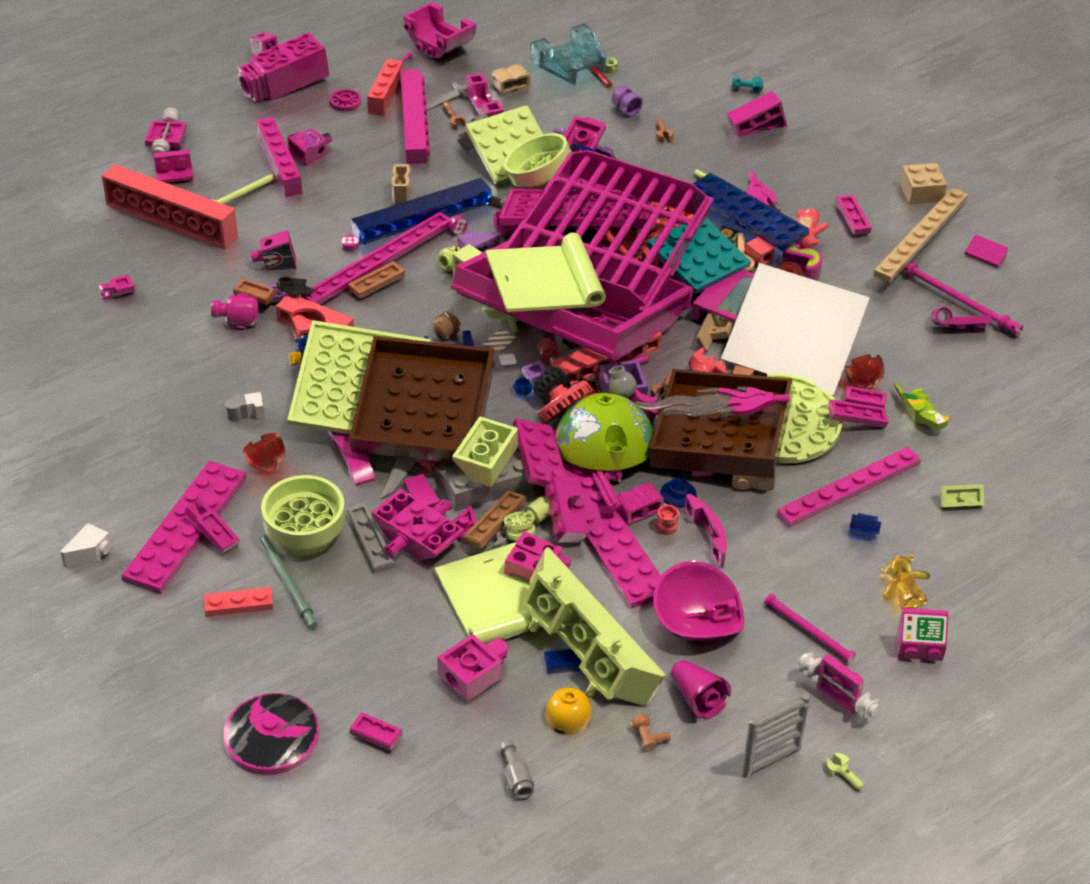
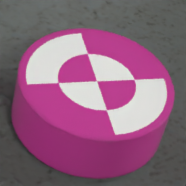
[449,215,468,235]
[341,234,359,251]

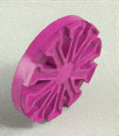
[330,89,362,111]

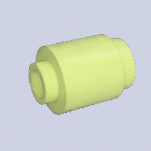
[524,495,550,525]

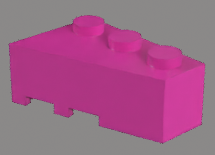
[727,91,788,137]

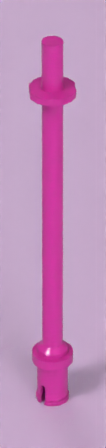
[903,262,1024,336]

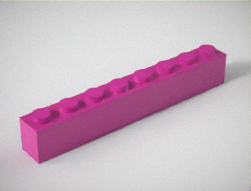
[401,69,430,164]

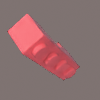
[276,294,354,327]

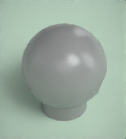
[608,365,637,398]

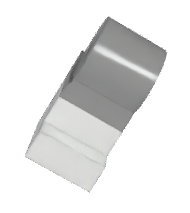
[224,392,265,421]

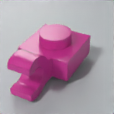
[99,275,135,300]

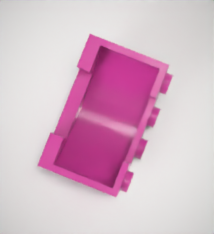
[403,2,476,59]

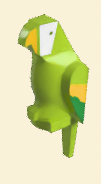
[894,383,949,431]

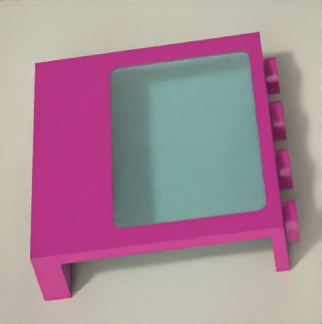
[691,270,755,322]

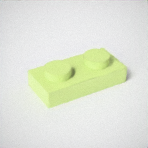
[940,484,985,507]

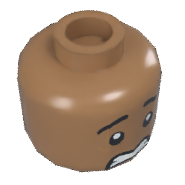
[431,311,461,340]

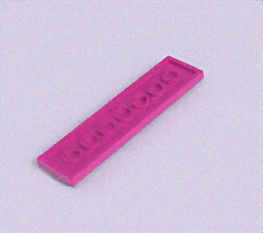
[121,460,247,594]

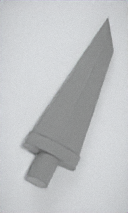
[381,457,417,498]

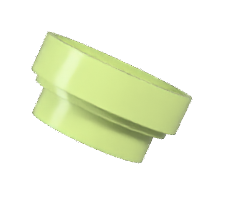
[504,133,572,189]
[261,475,345,556]

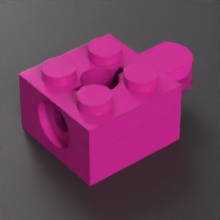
[437,634,508,702]

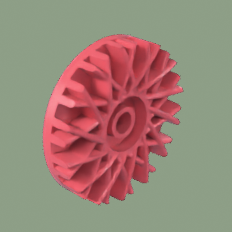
[537,380,593,424]

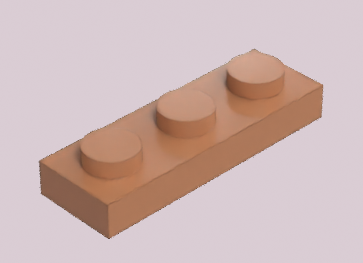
[348,261,405,299]

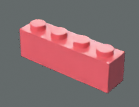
[367,59,403,116]

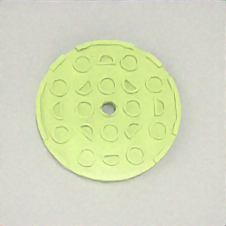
[767,373,843,464]

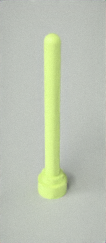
[214,174,276,204]

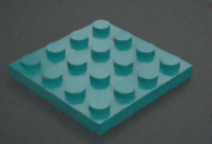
[646,218,751,294]

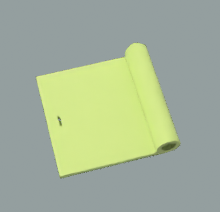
[485,233,606,312]
[435,542,542,645]

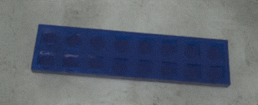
[693,173,809,251]

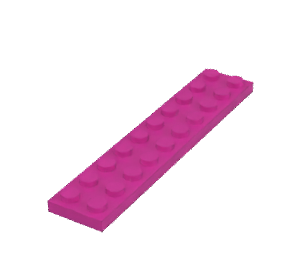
[560,456,661,609]

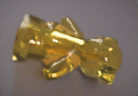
[882,554,930,609]

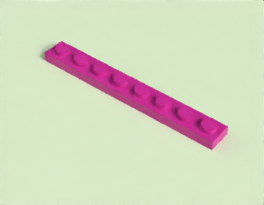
[777,447,921,528]

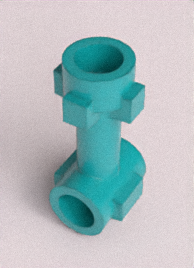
[732,77,764,93]

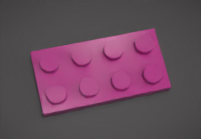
[512,418,566,487]

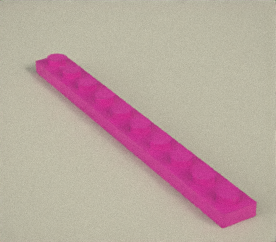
[301,212,451,305]

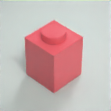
[745,236,775,267]

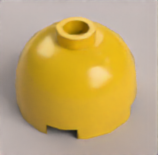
[545,687,592,735]

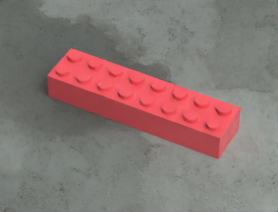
[101,164,238,249]

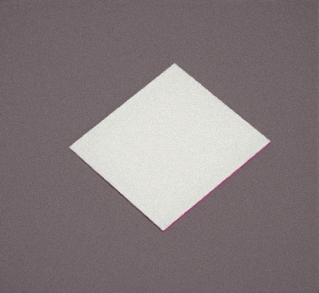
[721,263,870,396]

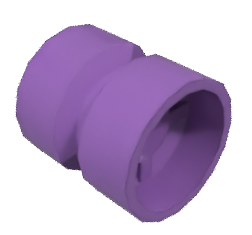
[611,85,643,116]

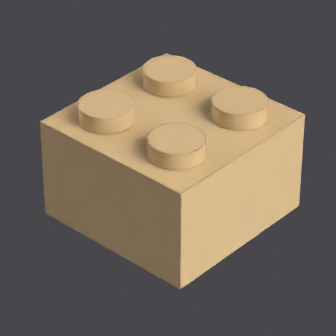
[900,163,947,204]

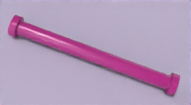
[764,593,856,664]

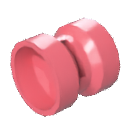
[656,505,679,535]

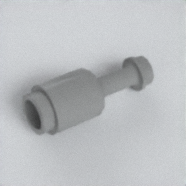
[499,741,534,799]

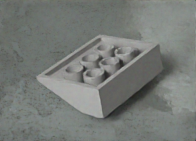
[434,450,534,512]

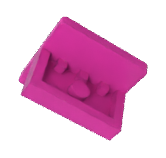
[154,149,193,183]

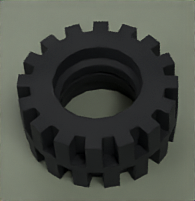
[533,367,571,404]

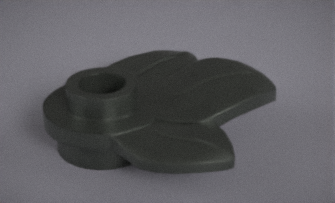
[276,277,314,296]

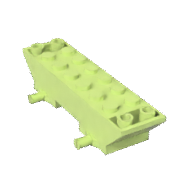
[522,547,665,706]

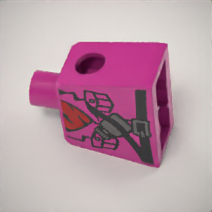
[250,32,278,56]

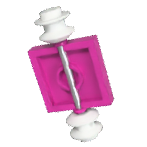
[145,108,187,156]
[798,652,880,719]

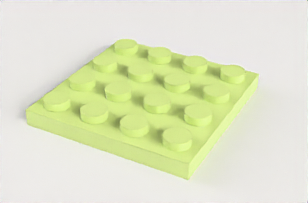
[465,105,543,185]

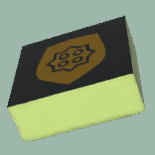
[719,225,739,243]

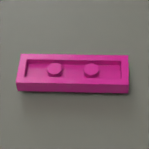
[836,195,872,235]
[827,399,889,428]

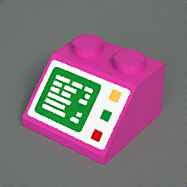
[896,608,949,661]

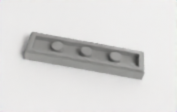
[346,504,395,573]

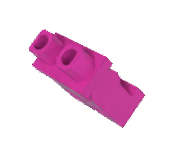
[504,531,571,581]

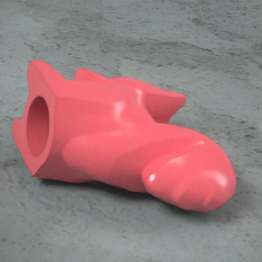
[688,347,727,373]

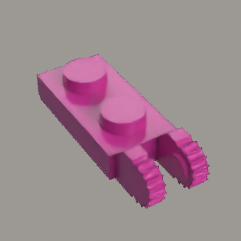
[185,499,240,554]

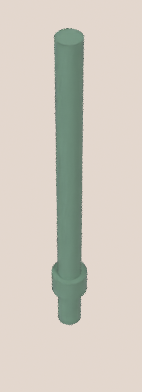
[260,535,318,629]

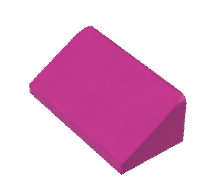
[965,235,1008,267]

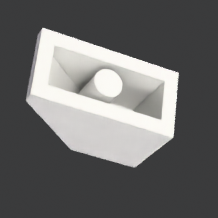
[60,523,112,568]

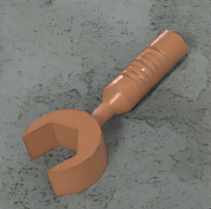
[442,102,466,130]

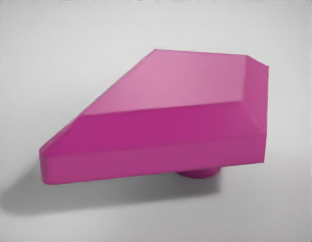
[452,506,477,540]

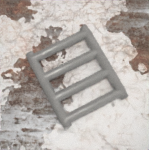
[742,693,810,777]

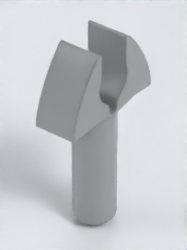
[485,525,507,549]

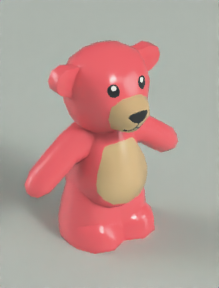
[786,208,828,249]

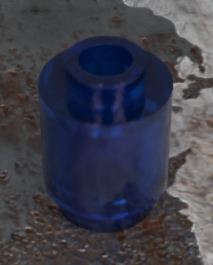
[849,513,882,538]

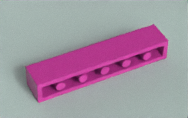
[256,117,303,197]

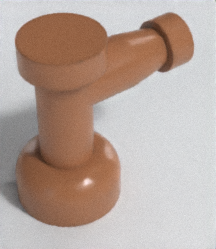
[631,715,671,751]

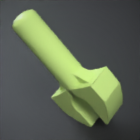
[826,753,864,790]

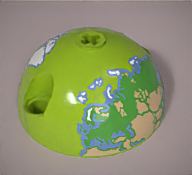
[555,393,654,471]

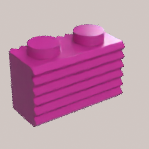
[616,482,664,525]

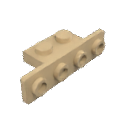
[696,298,740,351]

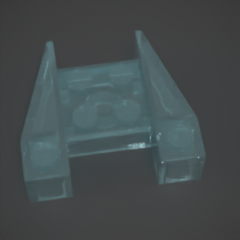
[530,23,607,85]

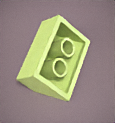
[452,417,518,487]

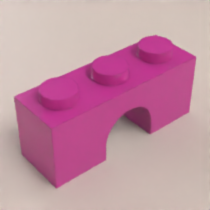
[545,476,589,544]

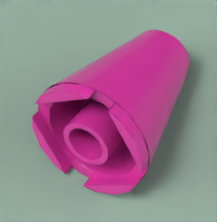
[671,660,731,719]

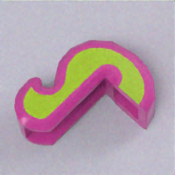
[782,243,823,280]

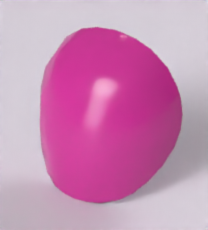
[653,561,744,642]

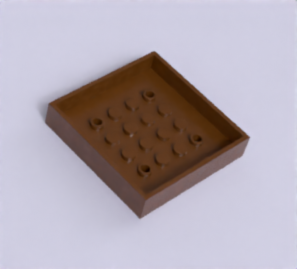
[349,336,495,463]
[649,369,793,478]

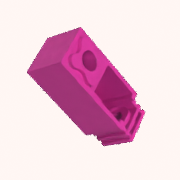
[238,32,330,103]

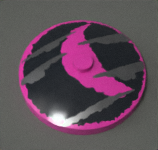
[224,693,319,775]

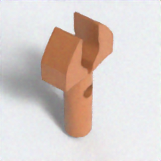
[656,119,674,143]
[651,372,672,401]

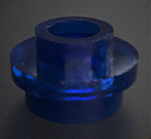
[513,377,533,396]

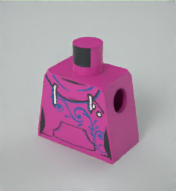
[287,129,332,166]

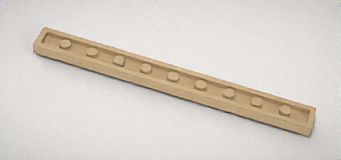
[873,188,968,283]

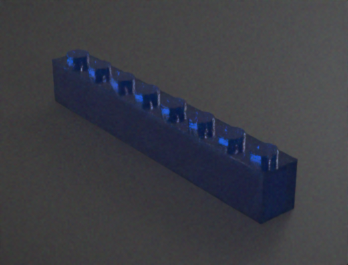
[351,178,491,245]

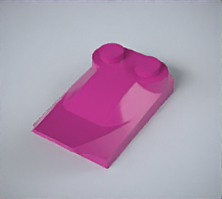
[564,116,606,153]

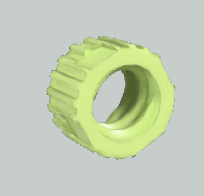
[603,58,618,73]

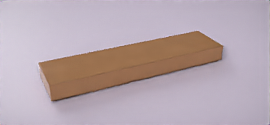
[462,490,526,549]

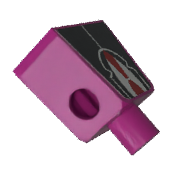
[251,230,297,271]

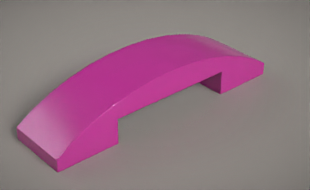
[328,431,375,486]
[685,494,727,568]

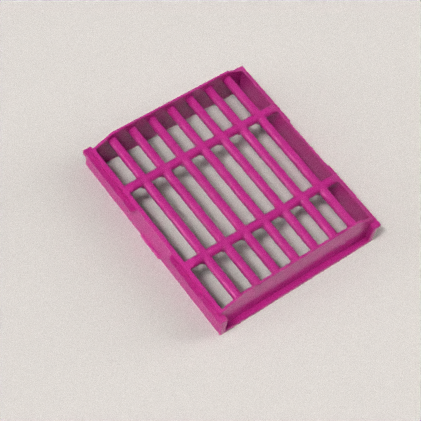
[503,150,714,322]
[450,228,693,361]

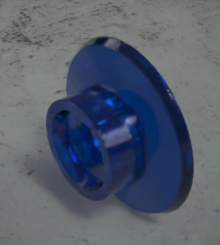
[660,478,697,508]

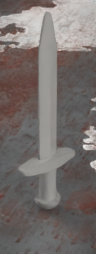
[426,82,468,110]

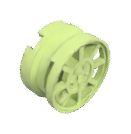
[504,512,536,541]

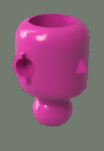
[211,293,258,329]

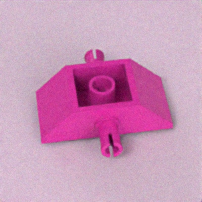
[371,489,465,561]

